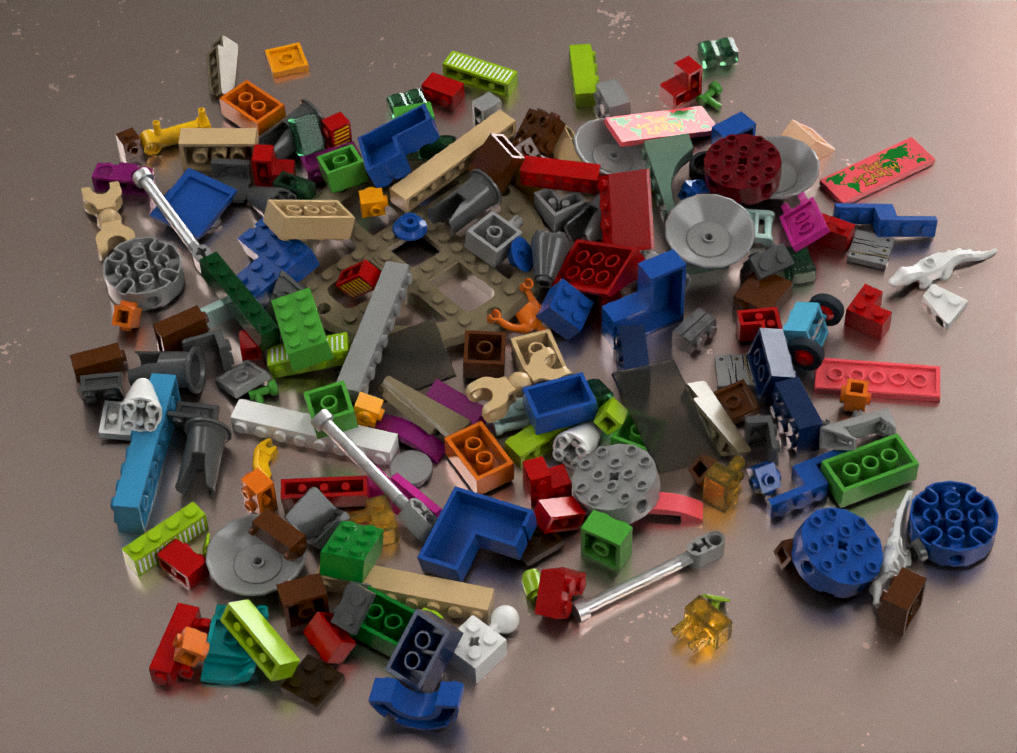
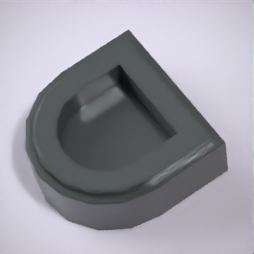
[906,538,928,564]

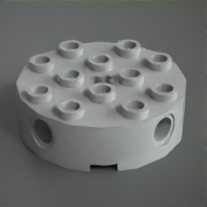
[103,236,185,311]
[572,444,661,524]

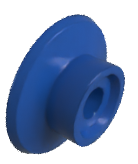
[392,213,427,241]
[507,237,533,272]

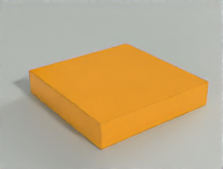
[265,42,309,78]

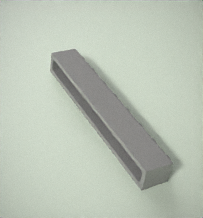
[336,261,413,403]

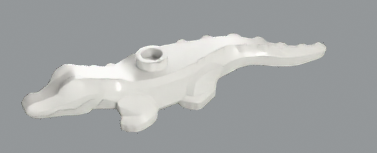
[888,248,998,290]
[869,490,913,608]

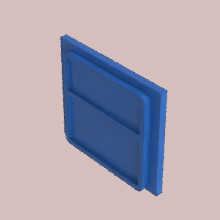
[150,167,237,240]

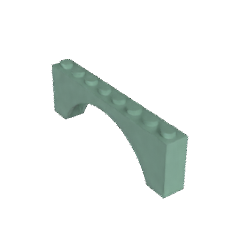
[640,133,730,275]

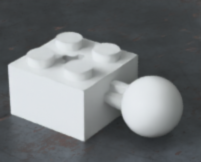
[449,605,520,684]

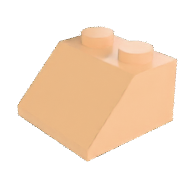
[780,120,835,160]

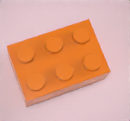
[219,80,286,137]
[444,421,514,494]

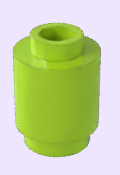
[521,569,541,603]

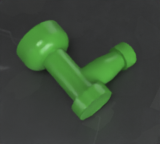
[696,81,723,111]
[248,379,279,404]

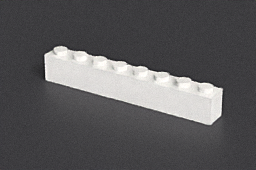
[230,398,399,466]

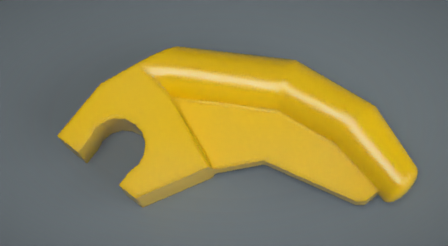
[252,438,278,479]

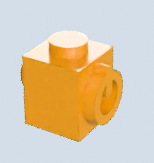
[358,187,388,218]
[354,392,385,428]

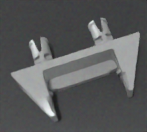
[819,408,896,451]

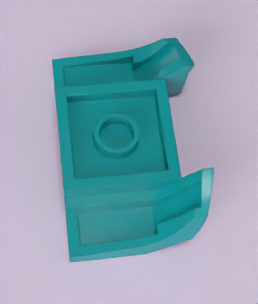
[200,604,269,685]

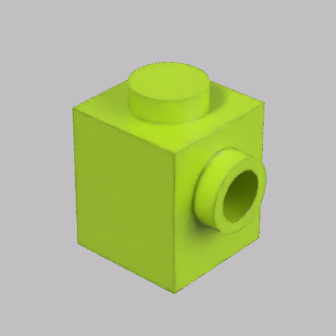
[593,397,629,436]

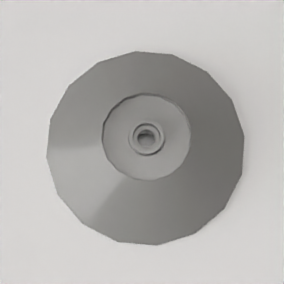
[573,118,646,175]
[764,136,820,199]
[664,194,755,269]
[206,514,306,596]

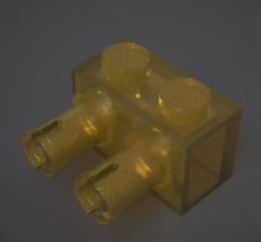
[703,455,746,514]
[347,494,400,547]
[671,595,733,654]

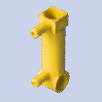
[139,107,211,156]

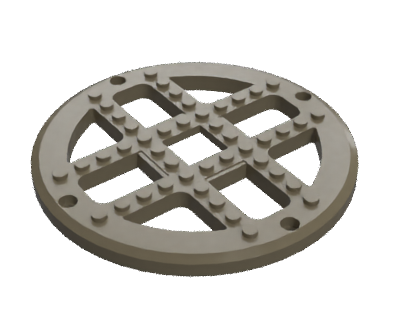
[298,159,546,359]

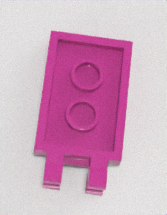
[779,192,830,252]

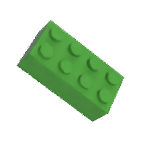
[271,287,333,371]
[820,433,919,508]

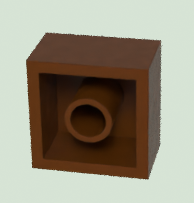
[463,330,506,378]
[877,567,927,636]
[276,573,330,631]

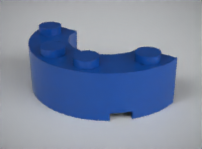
[368,677,465,730]

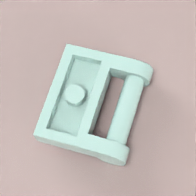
[746,209,775,246]
[491,398,531,436]

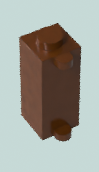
[70,342,127,383]
[248,508,308,562]

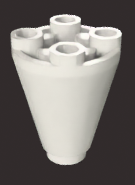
[119,378,162,432]
[552,420,603,471]

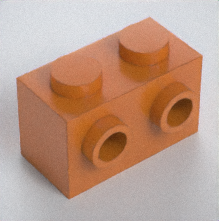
[241,468,278,514]

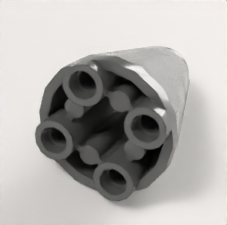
[245,186,297,217]
[531,230,570,288]

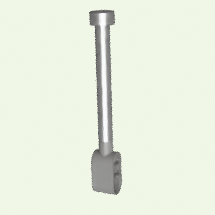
[132,168,212,274]
[311,409,438,542]
[571,530,725,623]

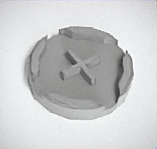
[390,450,433,487]

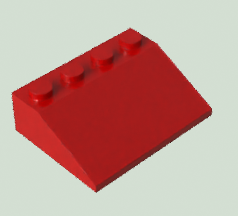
[598,169,655,252]
[550,239,645,297]

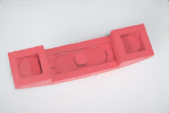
[648,492,703,522]

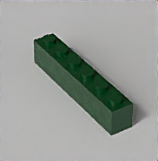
[199,251,280,352]

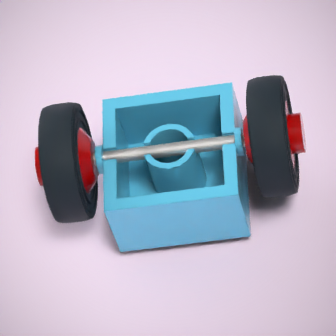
[783,293,844,371]

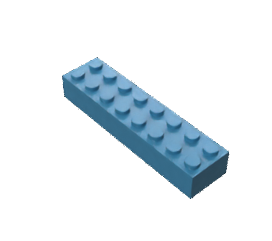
[110,373,181,534]

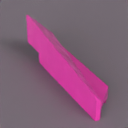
[368,465,442,518]

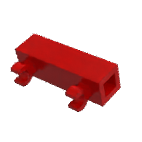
[149,602,211,686]

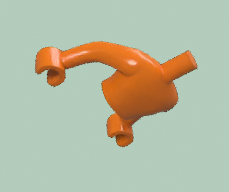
[486,278,546,334]

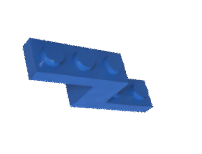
[833,203,938,237]
[766,449,850,519]

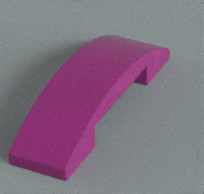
[368,414,445,465]

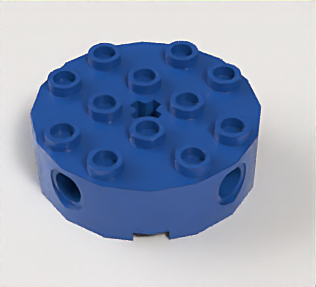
[907,481,999,567]
[791,507,883,598]

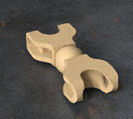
[81,181,136,261]
[465,347,573,423]

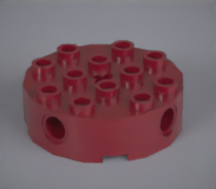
[704,134,782,205]

